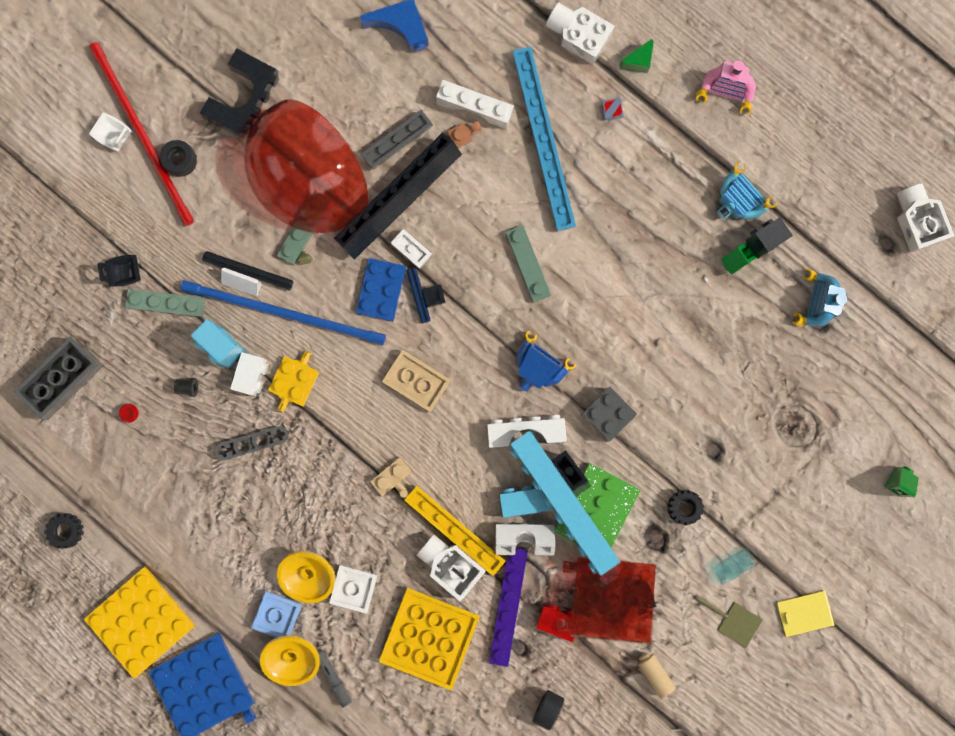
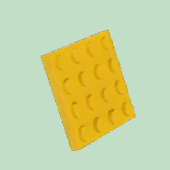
[84,567,196,679]
[379,587,480,691]

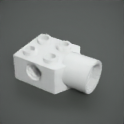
[546,3,615,65]
[896,183,955,253]
[416,535,486,602]

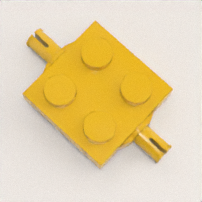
[268,350,320,413]

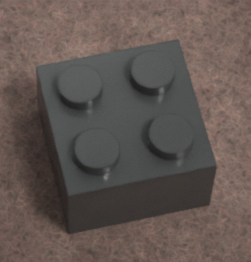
[581,387,637,442]

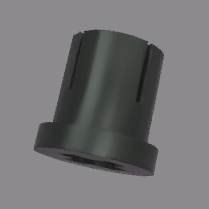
[174,378,198,397]

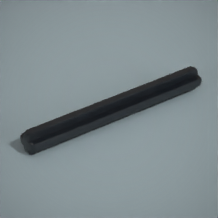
[202,251,294,291]

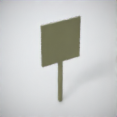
[695,596,763,648]

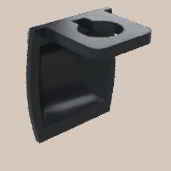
[97,255,141,287]

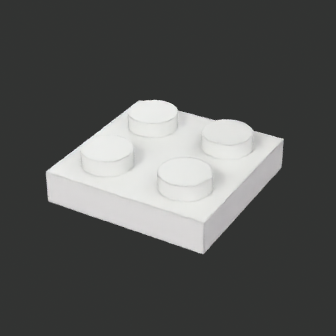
[329,565,378,614]

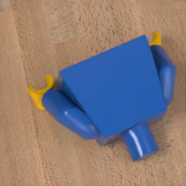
[517,331,576,392]

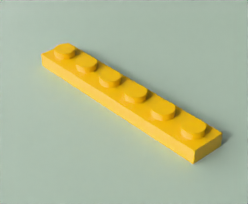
[404,486,505,576]

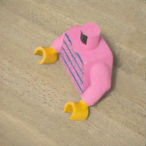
[696,61,756,116]

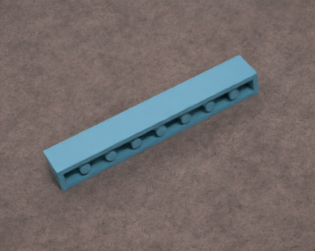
[509,431,620,576]

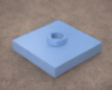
[251,590,302,638]

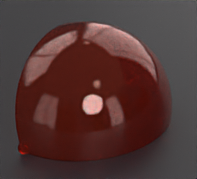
[244,99,368,233]

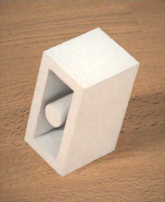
[230,352,268,397]

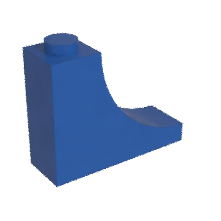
[360,0,429,52]

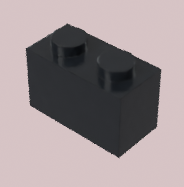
[745,217,793,259]
[551,450,591,497]

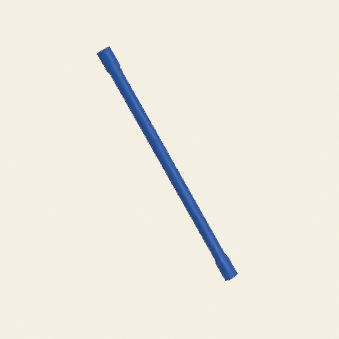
[181,280,386,346]

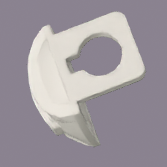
[89,112,132,151]

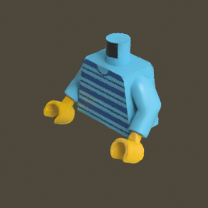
[717,160,779,220]

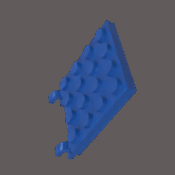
[148,633,257,736]

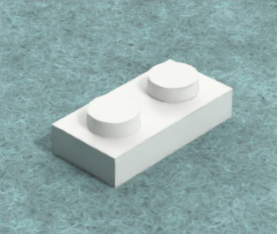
[391,229,432,269]

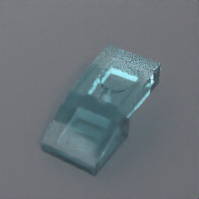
[713,548,757,585]

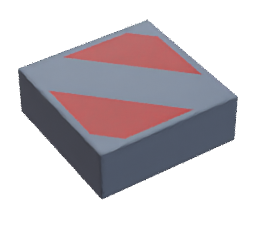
[602,98,624,121]

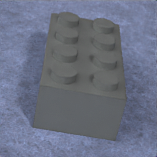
[13,336,104,420]

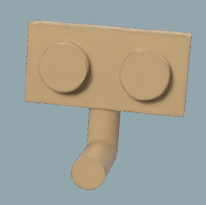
[370,457,412,498]

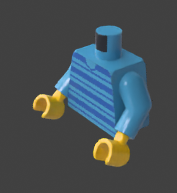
[792,269,847,327]

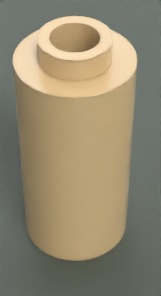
[638,653,676,698]

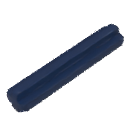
[407,268,431,324]

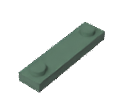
[505,225,551,303]

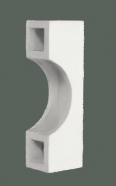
[436,80,514,130]
[487,415,567,448]

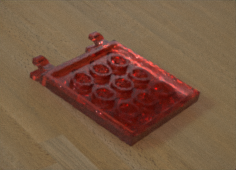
[557,557,656,644]

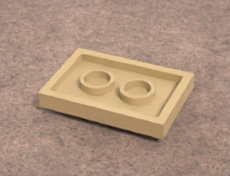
[382,349,451,413]

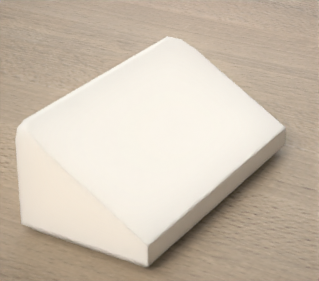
[221,268,262,296]

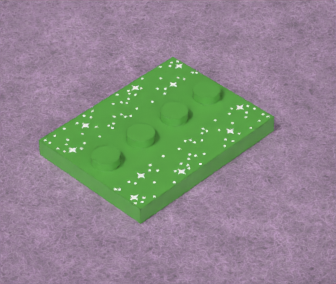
[555,463,641,548]

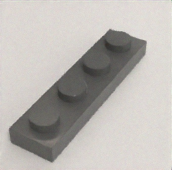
[361,109,433,170]

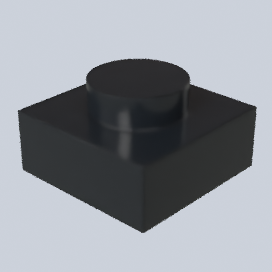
[422,284,446,308]

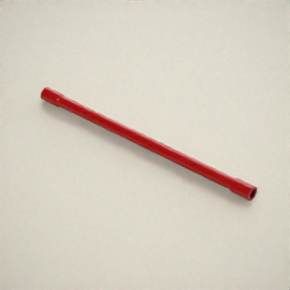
[89,42,195,226]

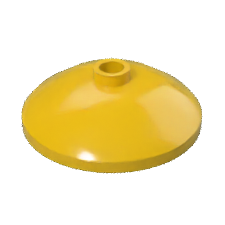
[277,551,335,603]
[260,636,320,686]

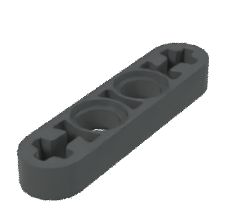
[215,426,289,460]

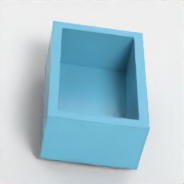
[191,318,247,368]

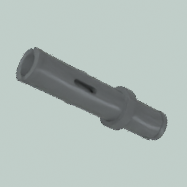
[318,650,352,708]

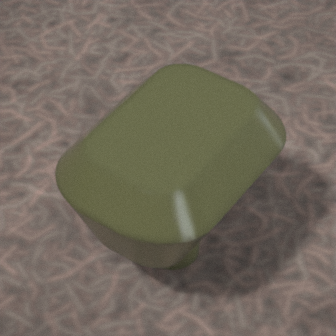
[297,251,313,265]

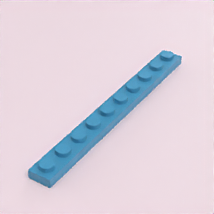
[513,47,576,232]

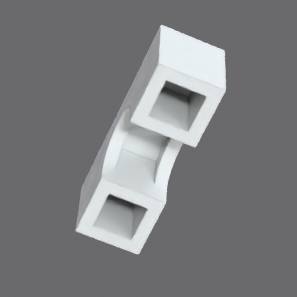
[495,523,555,555]

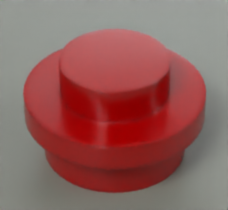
[119,404,139,423]

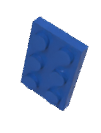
[356,258,406,322]

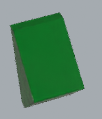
[619,39,654,73]

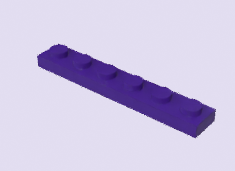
[489,548,528,667]

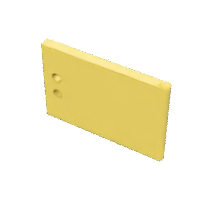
[776,590,834,637]

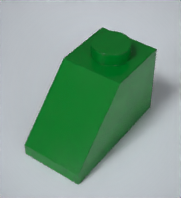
[720,243,757,275]
[884,466,919,498]

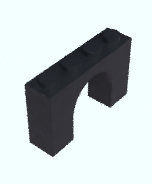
[200,48,279,139]

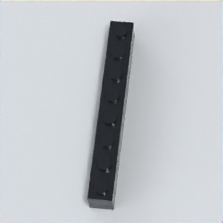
[333,133,462,260]

